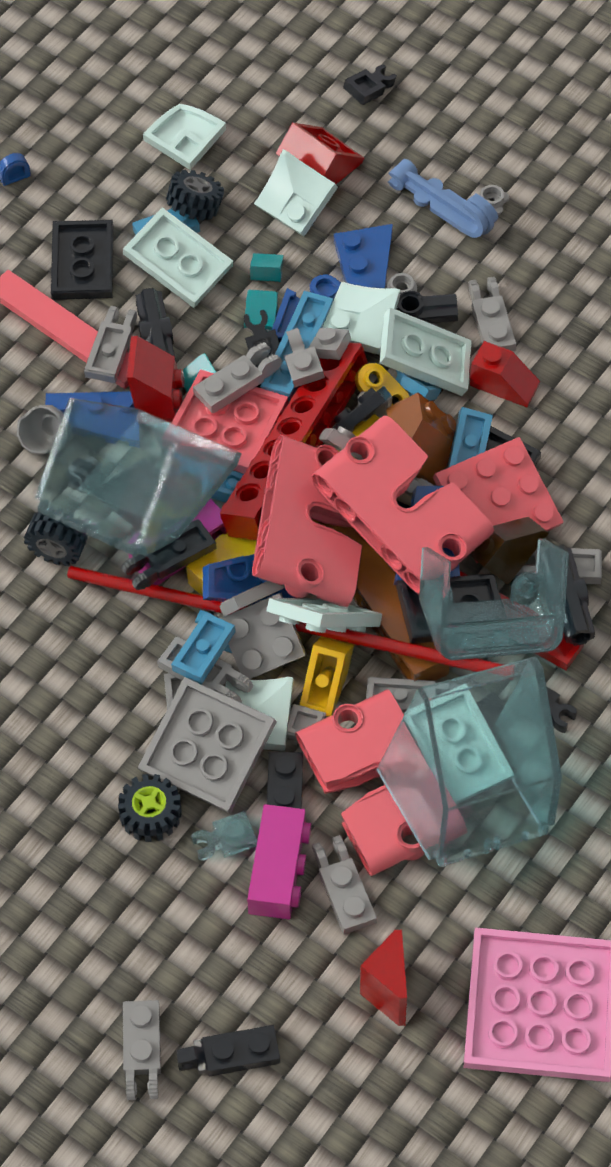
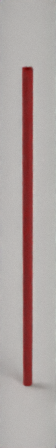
[67,566,514,680]

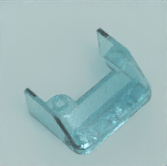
[419,539,569,660]

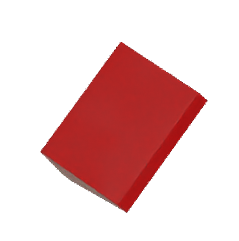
[360,929,407,1026]

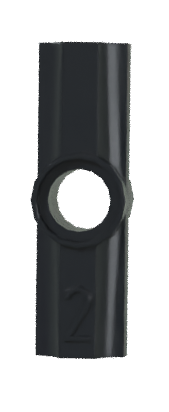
[135,288,177,365]
[396,290,458,323]
[543,545,595,646]

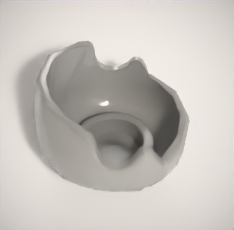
[17,405,69,454]

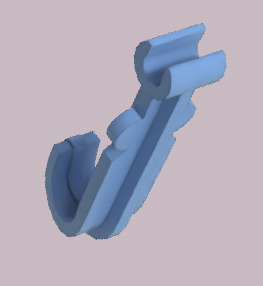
[388,159,498,238]

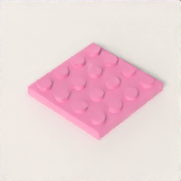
[463,928,611,1082]

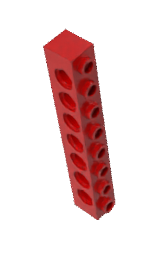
[220,342,368,541]

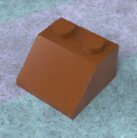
[386,393,456,485]

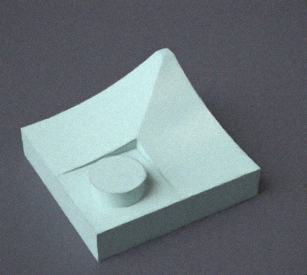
[143,104,226,170]
[254,149,338,237]
[322,282,400,355]
[225,677,293,752]

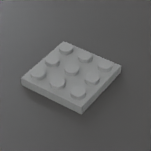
[138,677,277,814]

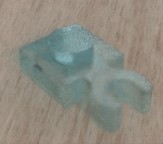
[191,811,257,860]

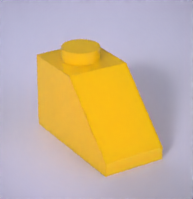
[300,637,354,717]

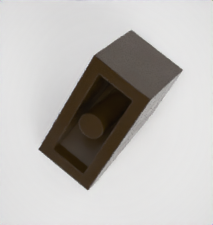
[469,517,549,585]

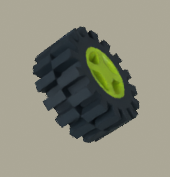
[118,774,182,842]

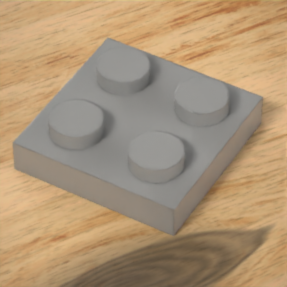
[220,593,307,679]

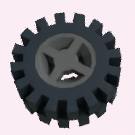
[166,170,224,220]
[24,510,88,566]

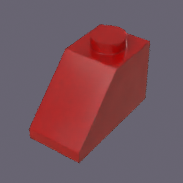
[470,341,540,408]

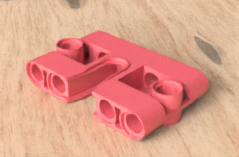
[311,415,494,594]
[252,435,362,607]
[295,689,465,877]

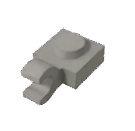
[284,328,325,388]

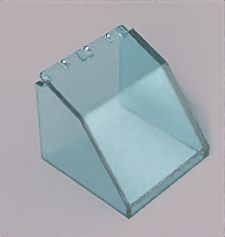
[35,398,242,557]
[376,656,562,867]

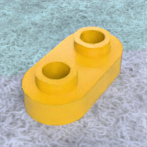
[355,363,410,405]

